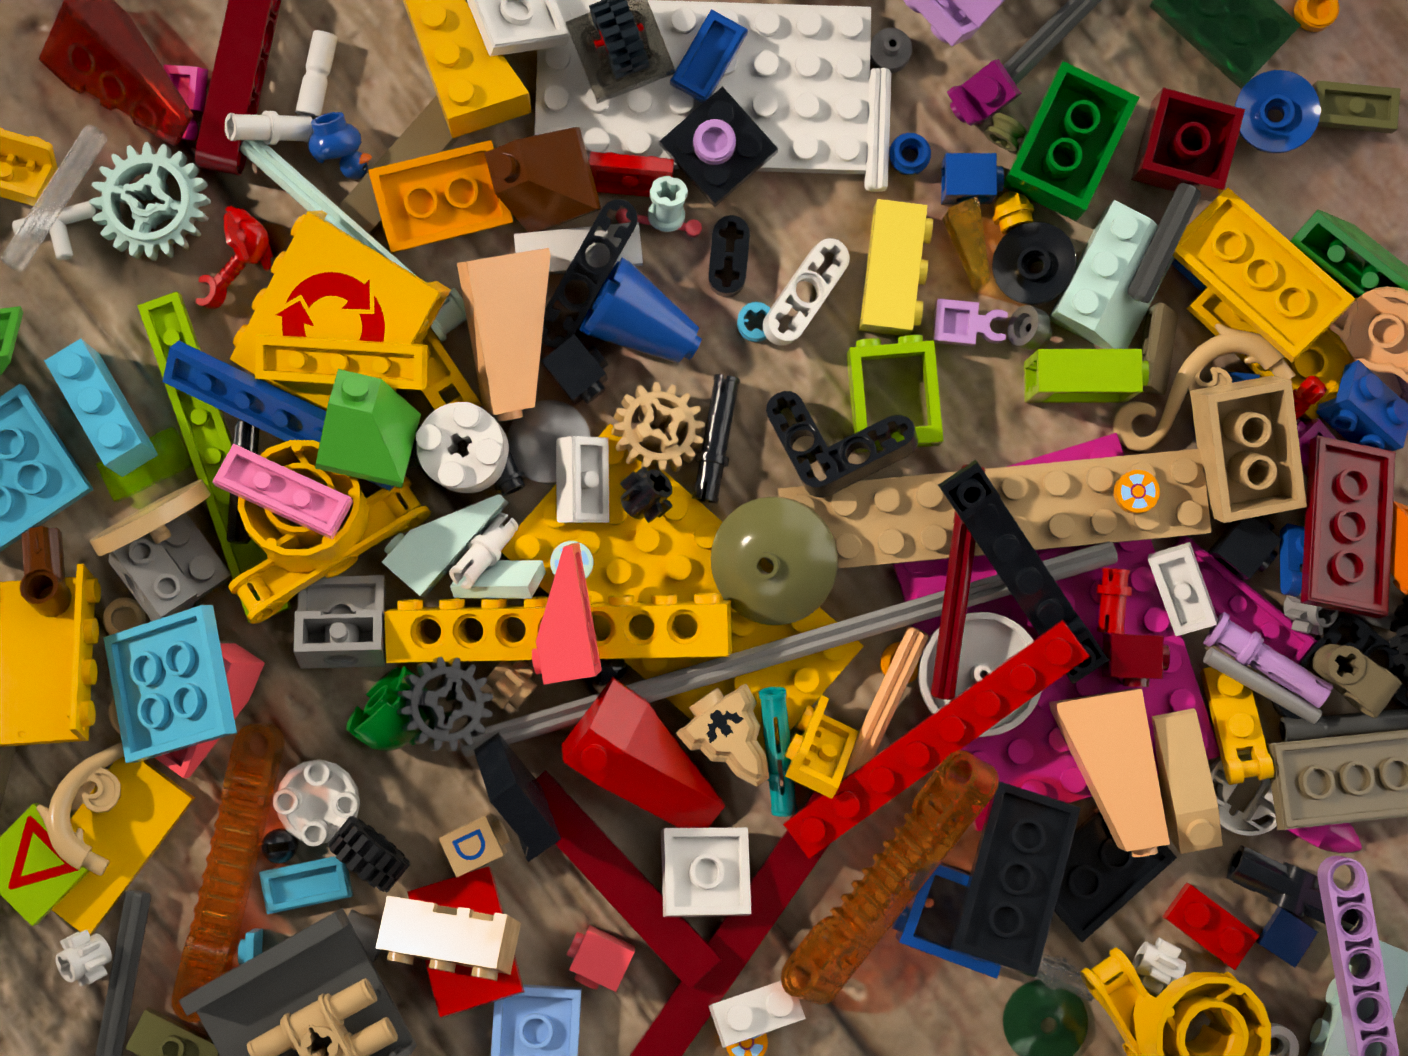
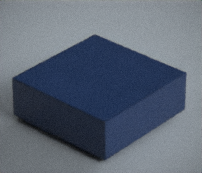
[1256,906,1318,968]

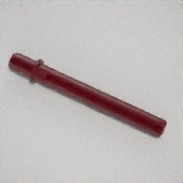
[931,464,985,700]

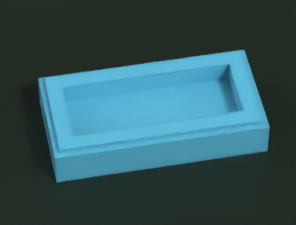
[259,855,353,914]

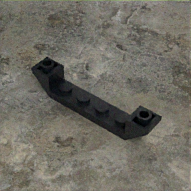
[938,459,1109,684]

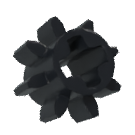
[620,467,673,523]

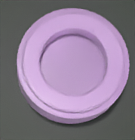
[693,119,736,165]

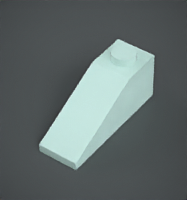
[382,494,509,597]

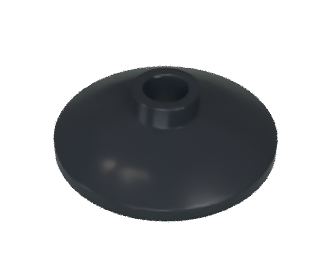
[992,222,1077,305]

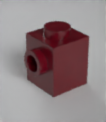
[1102,634,1170,687]

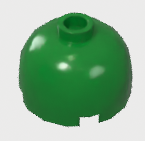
[346,666,428,752]

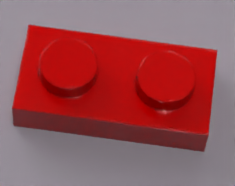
[589,152,674,197]
[1162,882,1260,970]

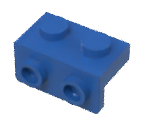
[1316,360,1408,451]

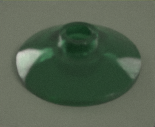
[1002,979,1088,1056]

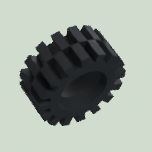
[327,816,410,893]

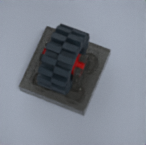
[565,0,675,104]

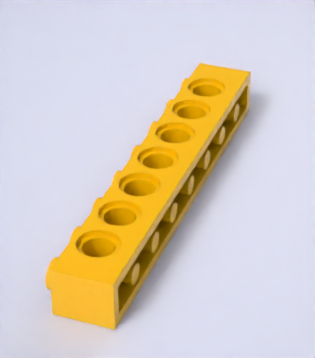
[384,593,732,663]

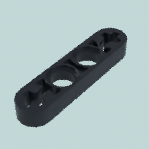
[542,199,638,348]

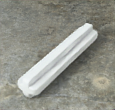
[865,68,892,192]

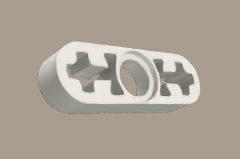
[763,238,850,345]

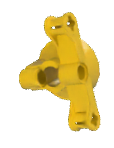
[228,440,431,624]
[1080,947,1271,1056]

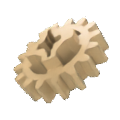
[612,382,705,473]

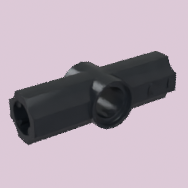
[1226,845,1359,932]

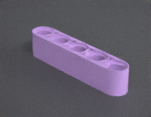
[1318,856,1399,1056]

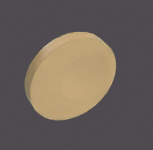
[90,479,211,556]

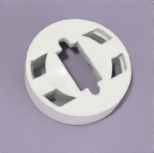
[1209,750,1277,836]

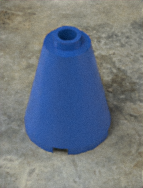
[580,257,702,363]

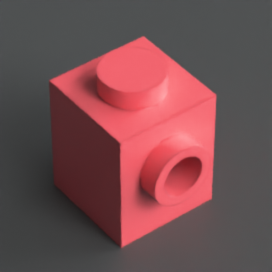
[566,925,636,992]

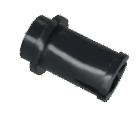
[493,450,526,496]

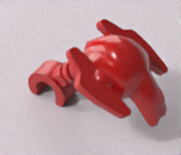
[195,206,273,309]

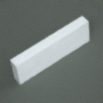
[514,222,643,275]

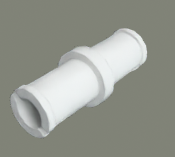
[225,111,314,145]
[449,513,519,589]

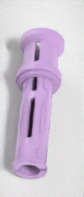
[1203,612,1333,708]

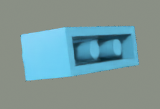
[44,338,158,477]

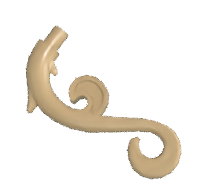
[1112,323,1295,452]
[36,699,124,876]

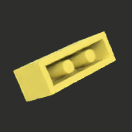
[859,199,933,336]

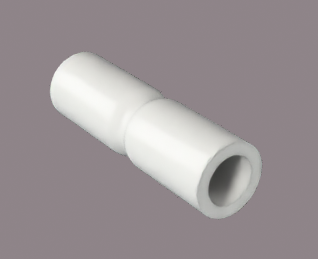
[295,30,338,119]

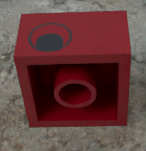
[1131,87,1245,202]

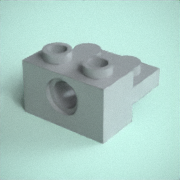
[108,512,232,621]
[294,575,386,669]

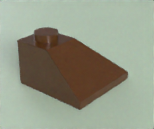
[484,127,601,232]

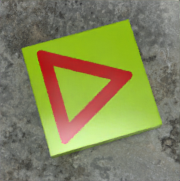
[0,803,89,926]

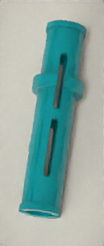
[759,687,798,817]

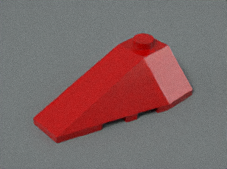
[562,677,725,828]

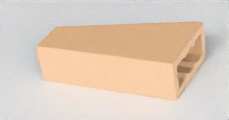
[457,248,550,421]
[1049,688,1170,857]

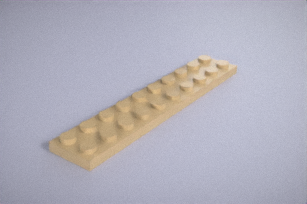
[777,449,1211,569]

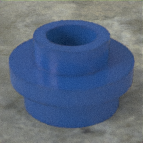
[889,133,931,175]

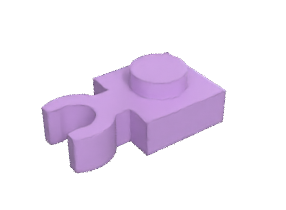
[932,299,1008,347]

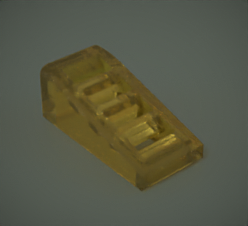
[942,197,990,293]

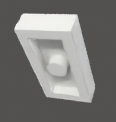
[1148,542,1218,636]
[709,977,806,1048]

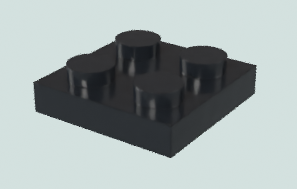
[659,86,778,207]

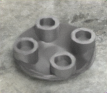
[507,400,590,485]

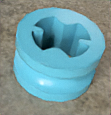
[737,302,770,342]

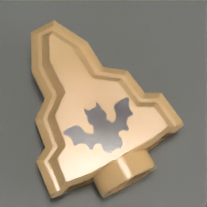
[676,684,769,787]

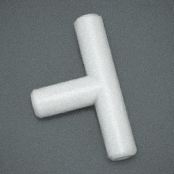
[12,201,98,260]

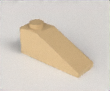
[1152,708,1223,854]

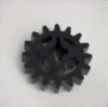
[396,657,493,752]

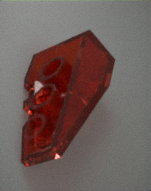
[38,0,194,146]

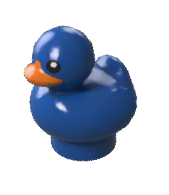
[308,112,372,180]

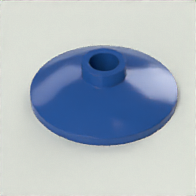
[1235,70,1321,153]

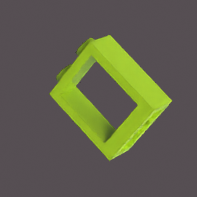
[847,335,944,453]
[1024,349,1149,403]

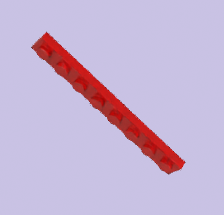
[783,620,1090,859]

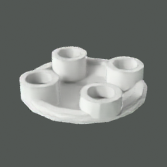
[273,759,360,846]

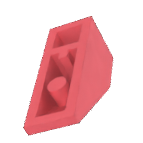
[532,542,602,685]
[154,643,265,778]

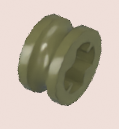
[984,113,1027,151]

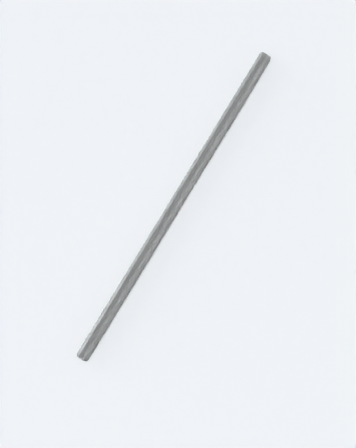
[459,541,1118,757]

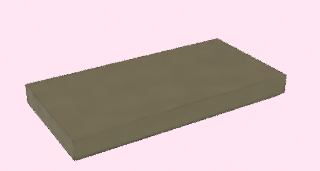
[1266,730,1408,830]

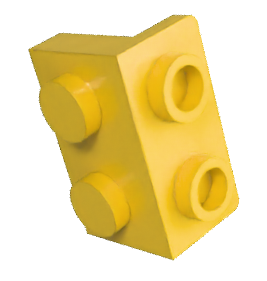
[0,127,58,207]
[785,695,859,799]

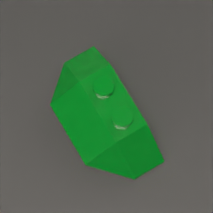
[1290,209,1408,299]

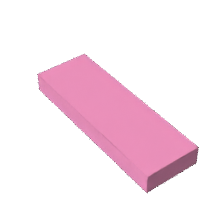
[212,444,353,540]

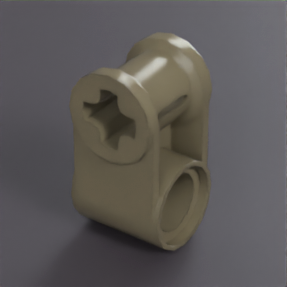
[1313,644,1402,719]

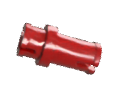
[1097,568,1132,634]

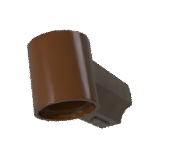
[20,526,72,617]

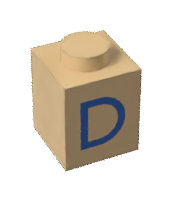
[439,813,510,878]

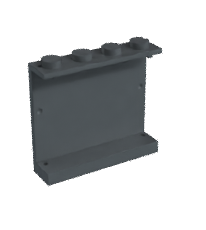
[179,908,417,1056]

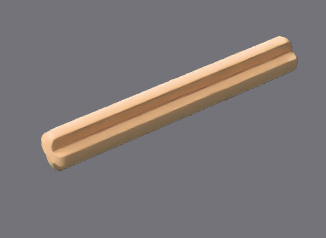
[842,626,928,779]

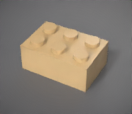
[1190,375,1307,523]

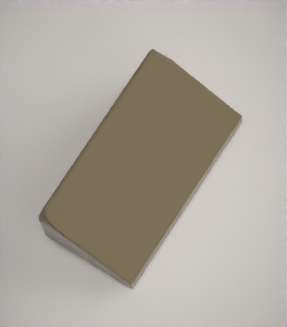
[1141,302,1178,395]

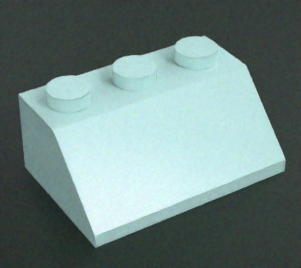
[1049,200,1174,349]

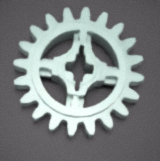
[89,142,211,261]

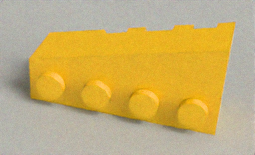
[403,0,531,138]

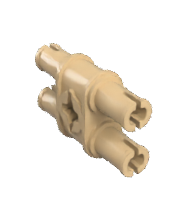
[247,978,398,1056]

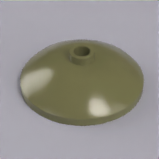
[711,497,838,625]

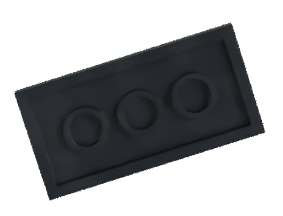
[949,781,1081,977]

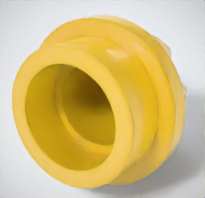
[993,192,1034,234]

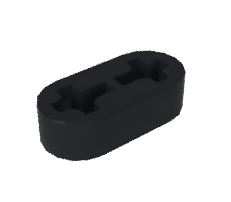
[708,215,750,297]

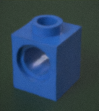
[941,153,1004,204]

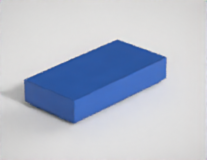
[670,9,748,103]

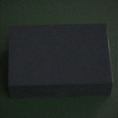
[474,732,561,862]

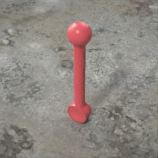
[615,208,702,237]

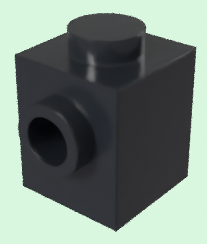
[541,334,608,405]
[1208,516,1282,580]

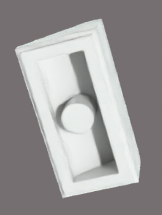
[556,436,609,523]

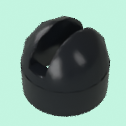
[597,658,627,687]
[261,828,298,864]

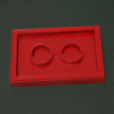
[407,866,525,1018]

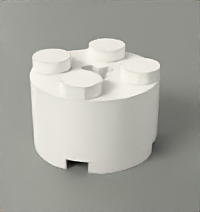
[416,402,509,493]

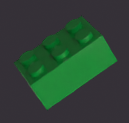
[1003,61,1140,222]

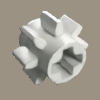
[56,929,112,987]
[1132,938,1186,995]

